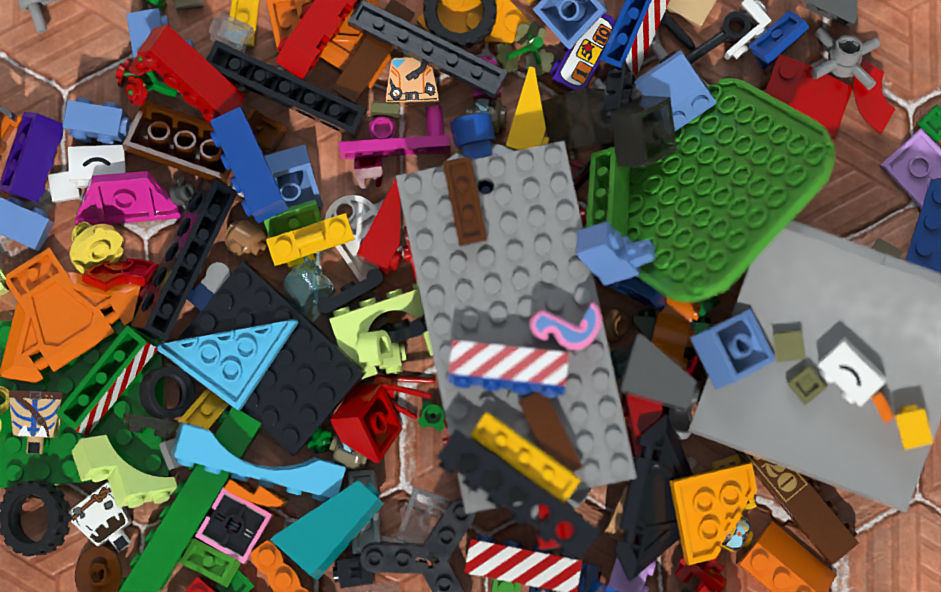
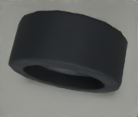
[139,365,196,420]

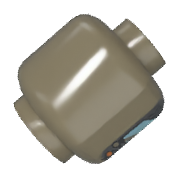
[466,98,507,134]
[329,435,369,470]

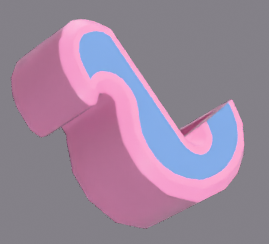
[530,302,602,351]

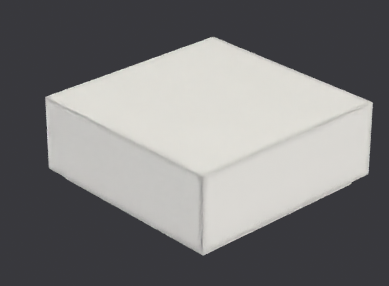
[48,171,81,203]

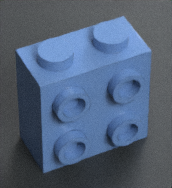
[63,97,133,146]

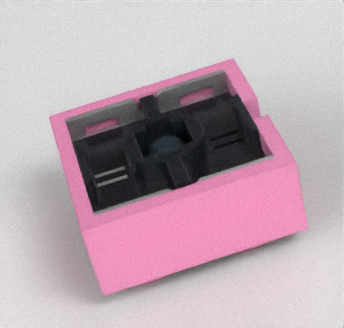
[195,487,274,564]

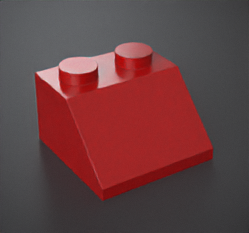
[330,384,403,463]

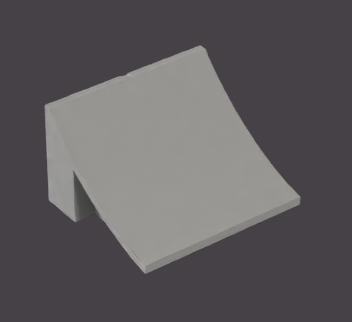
[688,220,941,513]

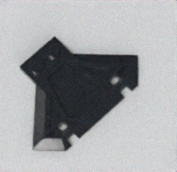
[614,414,693,582]

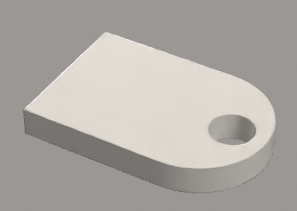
[325,195,404,282]

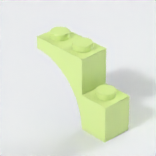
[72,435,177,508]

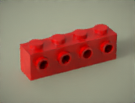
[137,24,246,123]

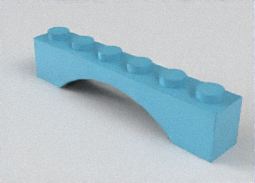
[171,421,346,502]

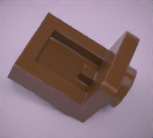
[246,108,288,153]

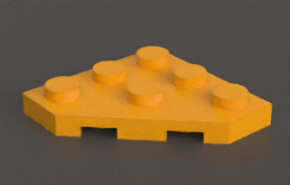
[416,0,530,45]
[670,462,757,565]

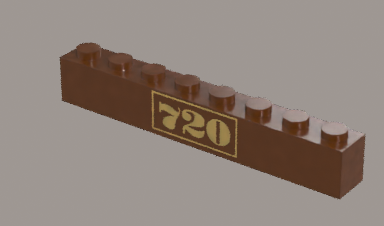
[695,374,859,565]

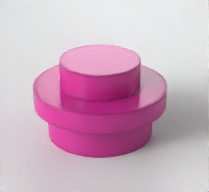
[369,116,396,140]

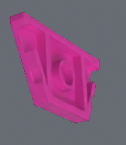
[75,171,182,226]

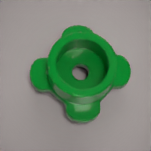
[418,401,445,431]
[307,427,335,454]

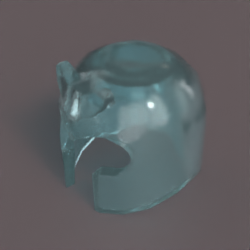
[283,256,336,313]

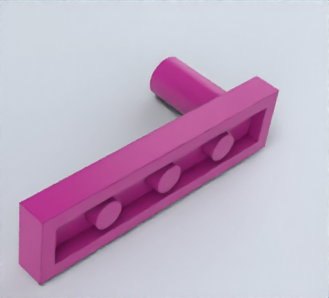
[339,105,451,160]

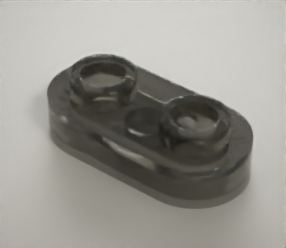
[122,413,179,438]

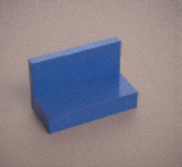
[748,10,809,69]

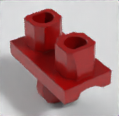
[675,552,727,592]

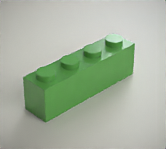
[586,146,631,237]

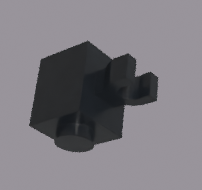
[332,557,375,589]

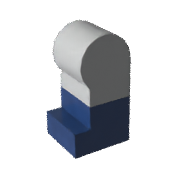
[187,262,232,312]

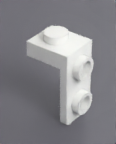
[724,0,772,61]

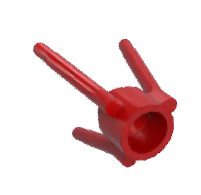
[373,374,435,420]

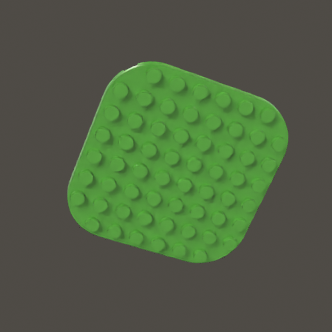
[584,78,836,302]

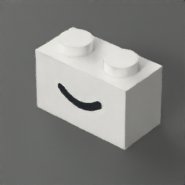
[68,145,126,188]
[818,337,886,406]

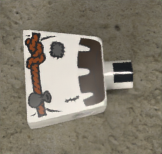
[69,482,132,553]

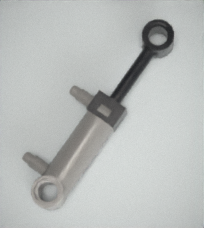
[591,11,751,133]

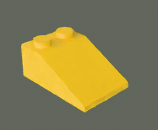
[506,66,549,151]

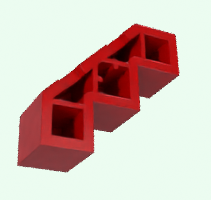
[275,0,360,80]

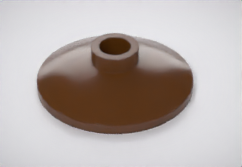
[75,546,122,592]

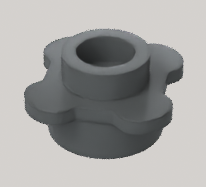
[169,177,195,210]

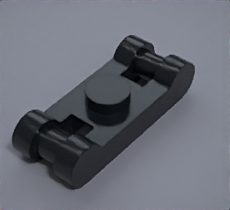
[317,269,384,315]
[372,314,428,343]

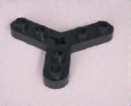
[360,497,476,592]

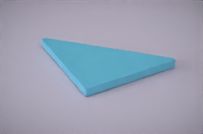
[155,319,299,410]

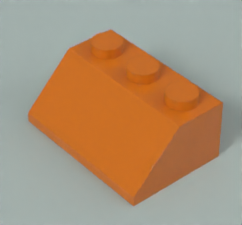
[736,521,837,592]

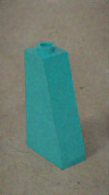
[271,481,384,581]

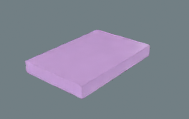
[880,128,941,209]

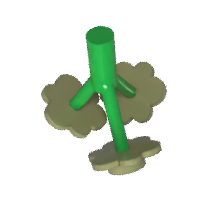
[496,21,555,77]

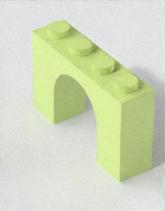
[329,282,433,379]

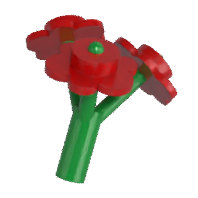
[115,55,178,106]

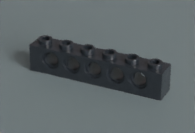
[206,40,367,139]
[130,178,238,341]
[436,428,601,560]

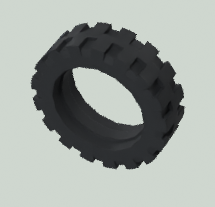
[423,0,497,49]
[0,480,71,556]

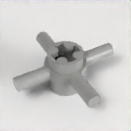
[810,27,880,90]

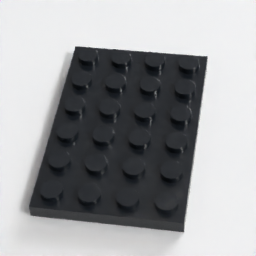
[176,261,367,456]

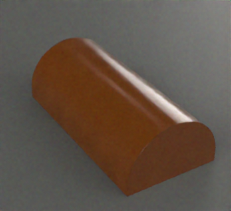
[122,100,235,186]

